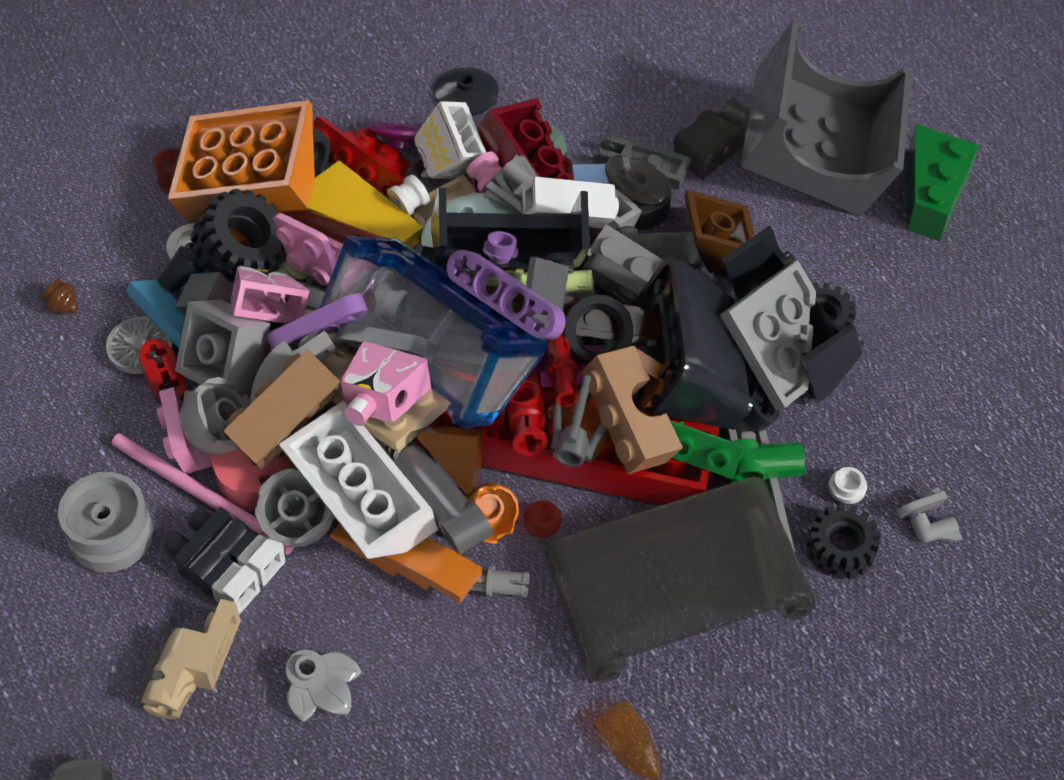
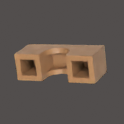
[581,346,683,474]

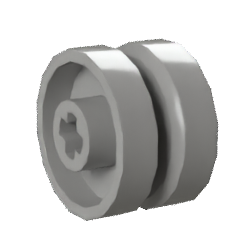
[57,472,154,572]

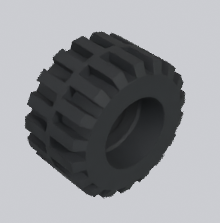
[191,189,285,284]

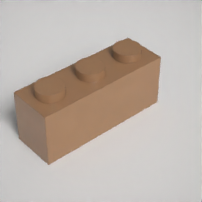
[223,349,342,469]

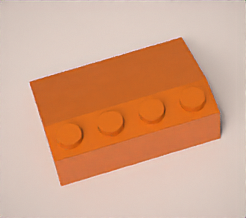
[168,100,315,222]

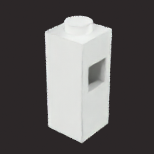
[522,177,619,228]

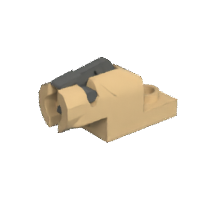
[140,599,241,719]

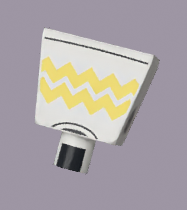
[415,101,487,179]

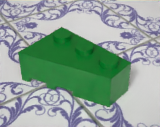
[908,124,979,241]

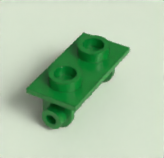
[670,421,745,479]

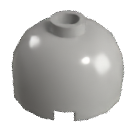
[180,377,251,456]
[255,468,334,547]

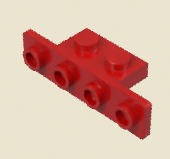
[313,116,411,200]

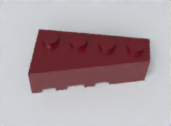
[477,98,574,180]

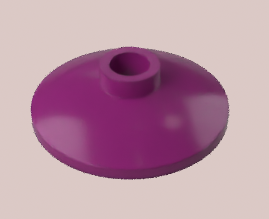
[368,123,421,148]

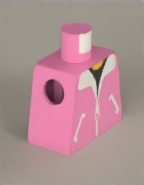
[230,266,309,324]
[341,341,431,426]

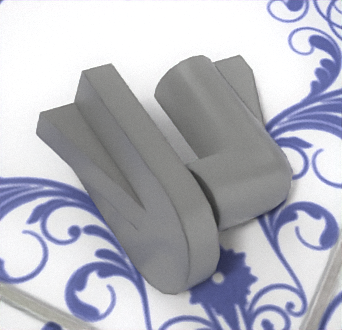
[483,154,534,214]
[896,487,963,543]

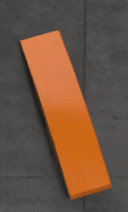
[331,523,482,604]

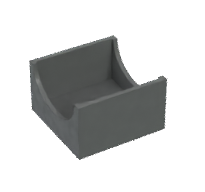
[741,19,912,216]

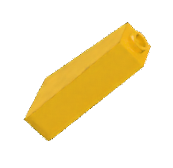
[291,161,424,267]

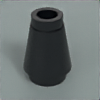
[157,242,206,293]

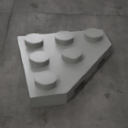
[720,260,816,410]

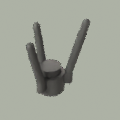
[549,375,607,467]

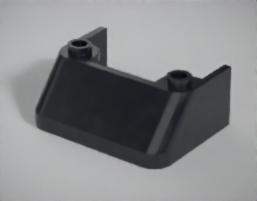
[431,188,590,274]
[721,225,864,403]

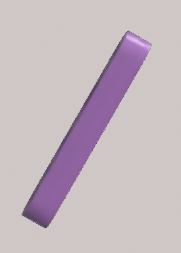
[447,250,565,340]

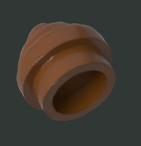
[40,279,78,314]

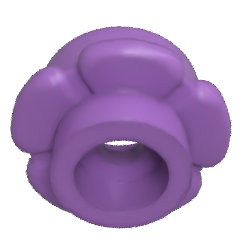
[483,231,519,264]

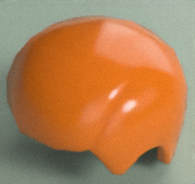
[467,482,519,544]

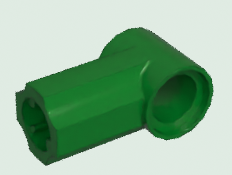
[731,438,805,489]

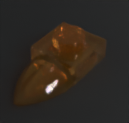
[593,699,661,780]

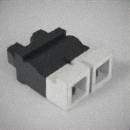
[164,506,286,615]

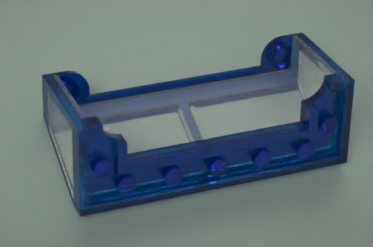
[320,236,549,429]

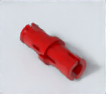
[545,335,579,408]

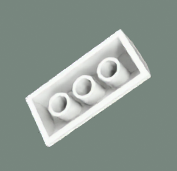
[279,401,438,559]

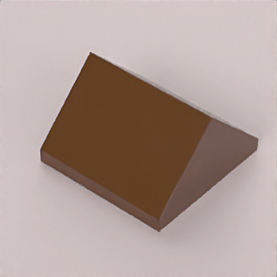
[684,190,755,274]

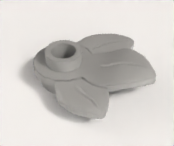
[285,650,361,722]

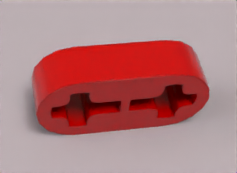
[139,339,186,406]

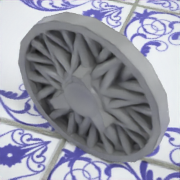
[105,317,174,374]

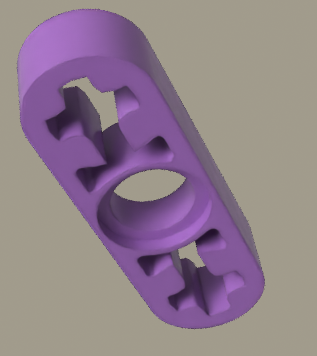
[267,293,369,351]

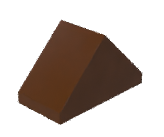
[416,425,483,495]

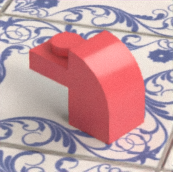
[208,449,291,512]

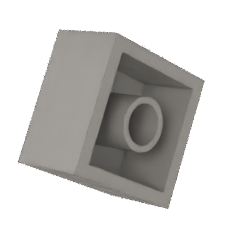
[175,299,271,395]

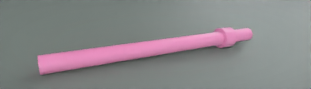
[112,433,294,555]

